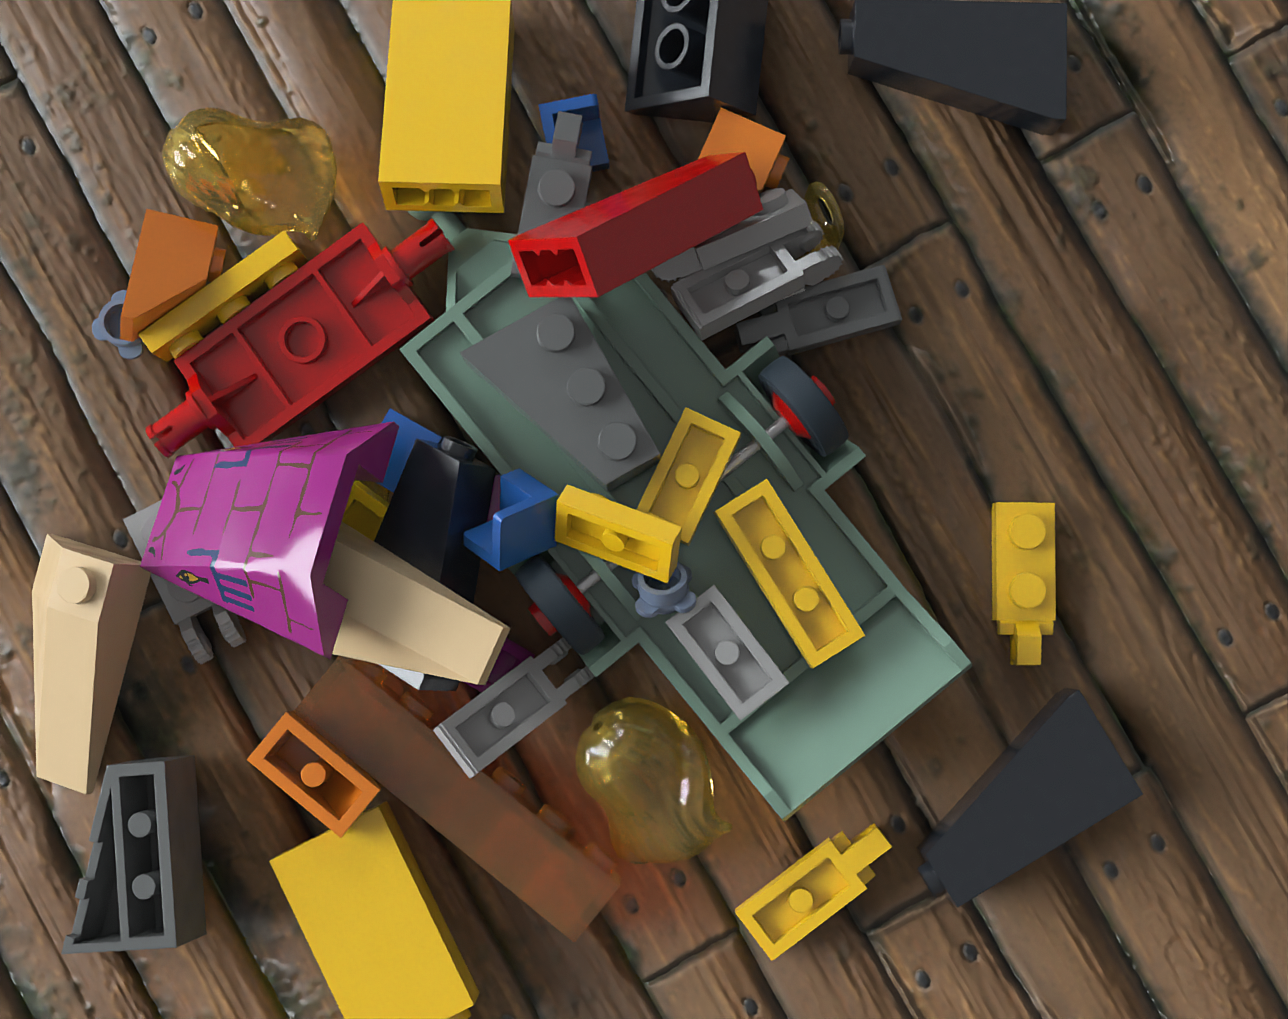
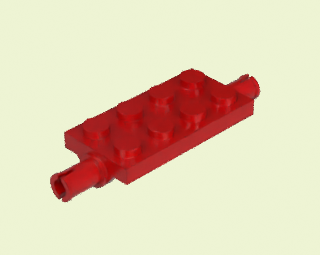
[145,218,455,458]

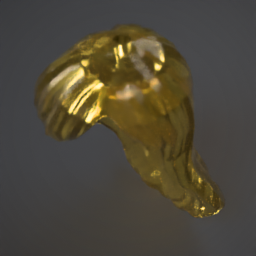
[162,107,337,241]
[575,697,733,864]

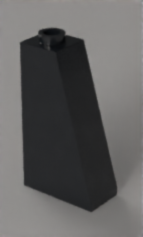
[838,0,1067,135]
[374,436,496,691]
[917,688,1143,908]

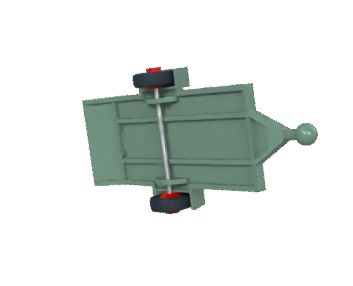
[399,202,972,822]

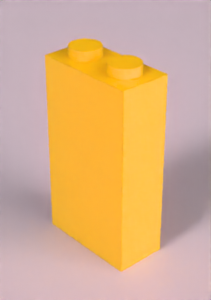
[378,0,515,213]
[269,801,480,1019]

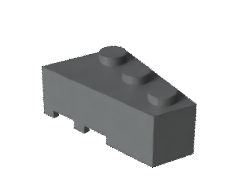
[460,297,660,492]
[61,755,207,954]

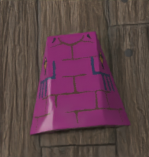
[140,421,399,660]

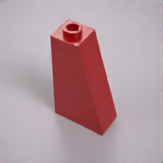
[508,152,764,297]

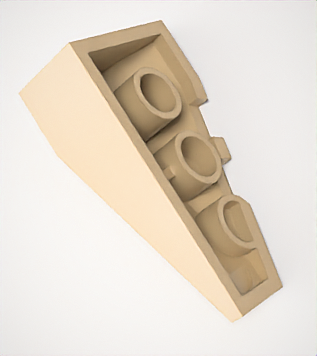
[323,522,510,685]
[32,534,151,794]

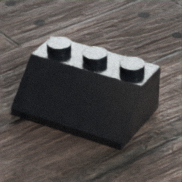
[625,0,768,123]

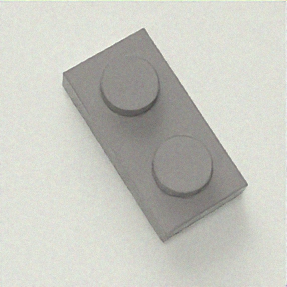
[665,585,789,721]

